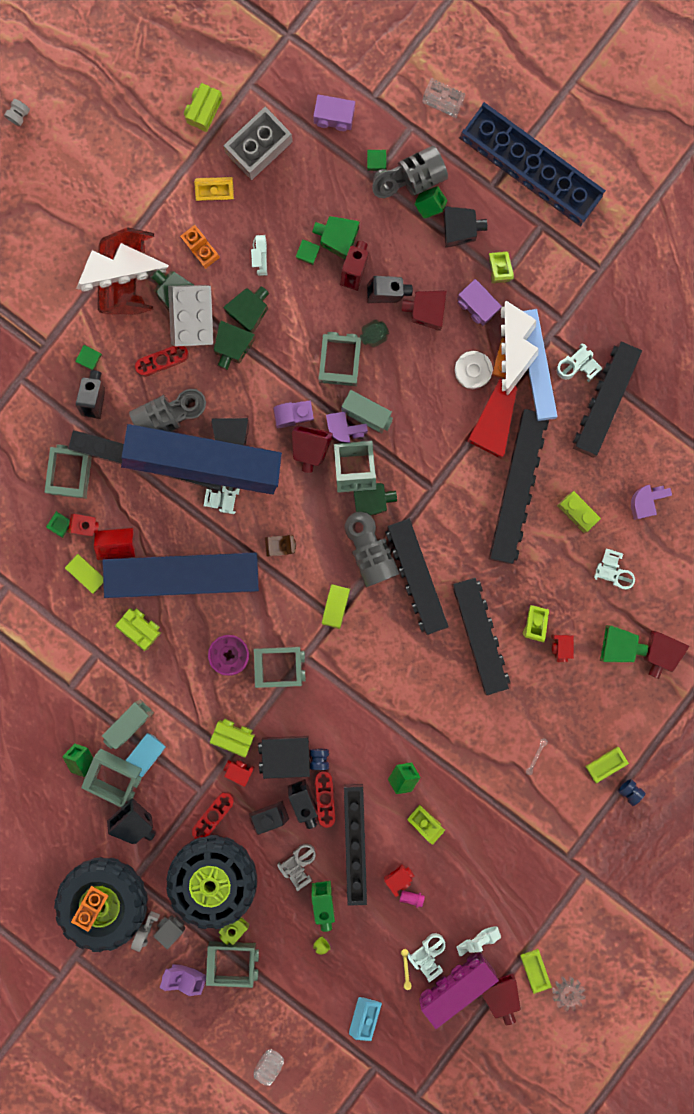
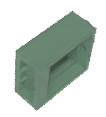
[319,332,361,387]
[341,390,393,434]
[334,441,376,492]
[44,444,92,499]
[254,647,306,688]
[102,699,154,750]
[81,749,142,808]
[206,941,259,988]

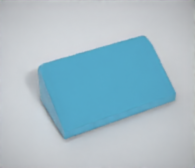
[126,733,166,777]
[349,997,382,1041]

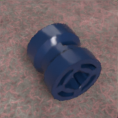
[310,748,329,770]
[618,779,646,806]

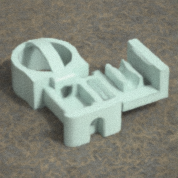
[251,235,267,276]
[556,344,602,382]
[204,486,240,514]
[594,548,635,589]
[456,926,501,956]
[408,933,445,982]

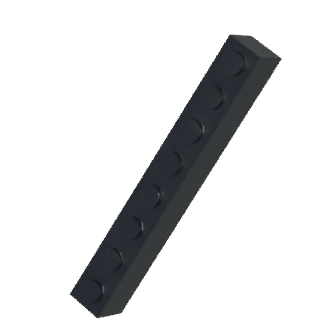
[489,409,549,564]
[68,430,221,491]

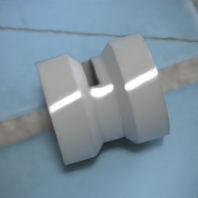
[4,99,30,126]

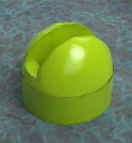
[313,937,330,955]

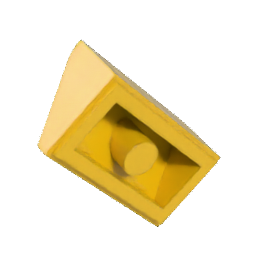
[194,177,234,201]

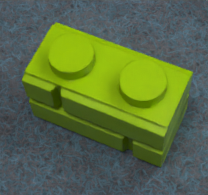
[184,83,223,132]
[557,491,601,533]
[115,608,161,651]
[210,719,255,757]

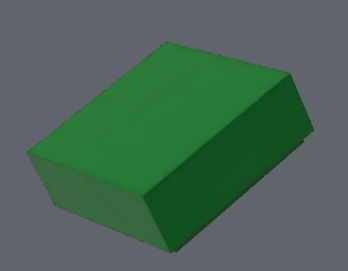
[367,150,386,171]
[296,239,320,265]
[75,345,102,370]
[46,511,70,538]

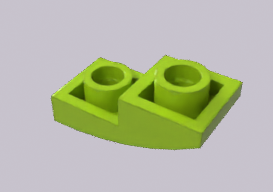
[322,585,350,629]

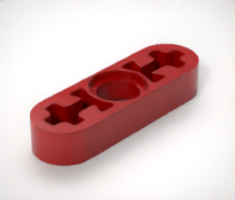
[135,346,189,377]
[315,770,336,828]
[192,792,234,839]

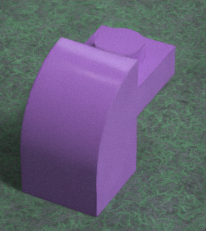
[273,400,314,428]
[326,412,368,443]
[631,485,672,520]
[160,964,206,996]

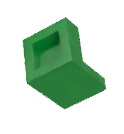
[414,186,448,219]
[62,744,93,777]
[388,762,421,794]

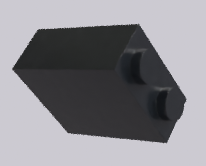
[258,736,310,779]

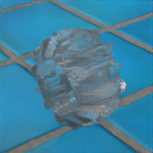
[552,976,586,1011]
[254,1049,284,1086]

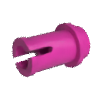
[399,890,425,908]

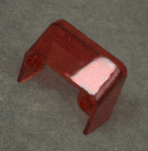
[97,227,154,315]

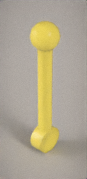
[401,949,412,990]

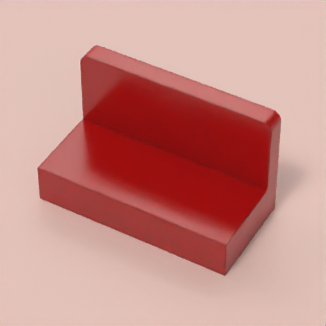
[94,528,136,560]

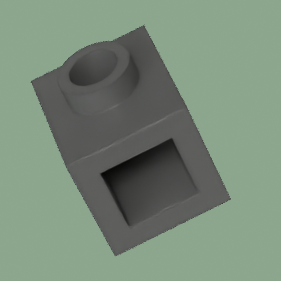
[153,915,186,950]

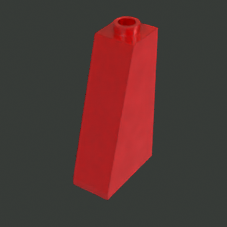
[467,378,517,459]

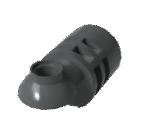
[372,145,448,198]
[129,389,206,432]
[345,511,399,588]

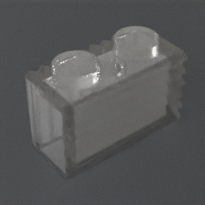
[422,78,465,118]

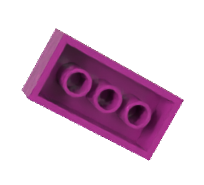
[419,952,499,1029]

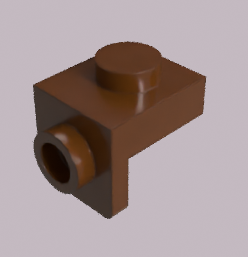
[265,535,296,557]

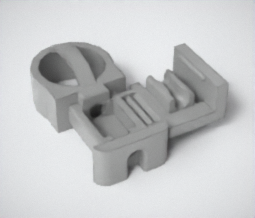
[277,844,316,891]
[131,911,160,952]

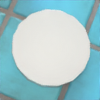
[454,351,493,389]

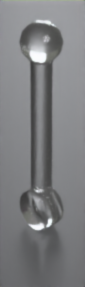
[526,738,548,775]

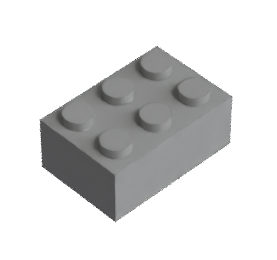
[223,106,293,180]
[168,285,213,346]

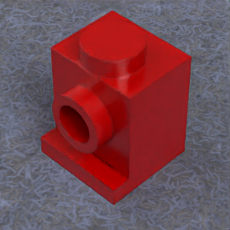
[68,514,99,537]
[551,635,574,662]
[223,760,255,787]
[384,864,415,897]

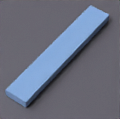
[523,309,557,421]

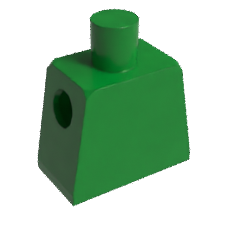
[312,216,360,260]
[600,625,648,662]
[312,881,335,932]

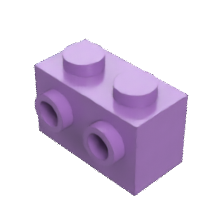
[314,95,355,131]
[457,279,502,326]

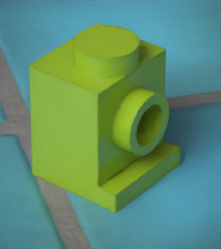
[218,917,249,945]

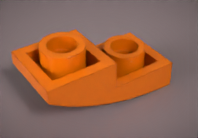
[180,225,220,269]
[71,886,109,932]

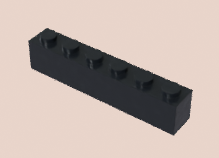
[572,341,642,458]
[385,518,449,635]
[452,578,511,695]
[344,784,367,906]

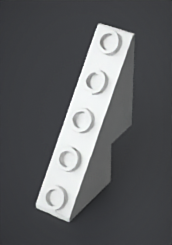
[76,243,169,291]
[501,301,538,395]

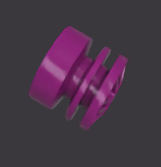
[208,635,249,676]

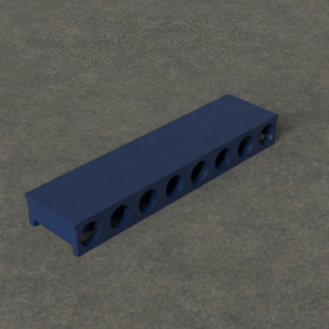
[459,102,606,227]
[121,424,282,495]
[103,553,259,598]

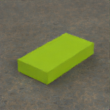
[65,554,104,594]
[585,747,629,784]
[520,949,552,994]

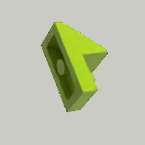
[489,252,514,283]
[523,605,549,642]
[407,805,445,845]

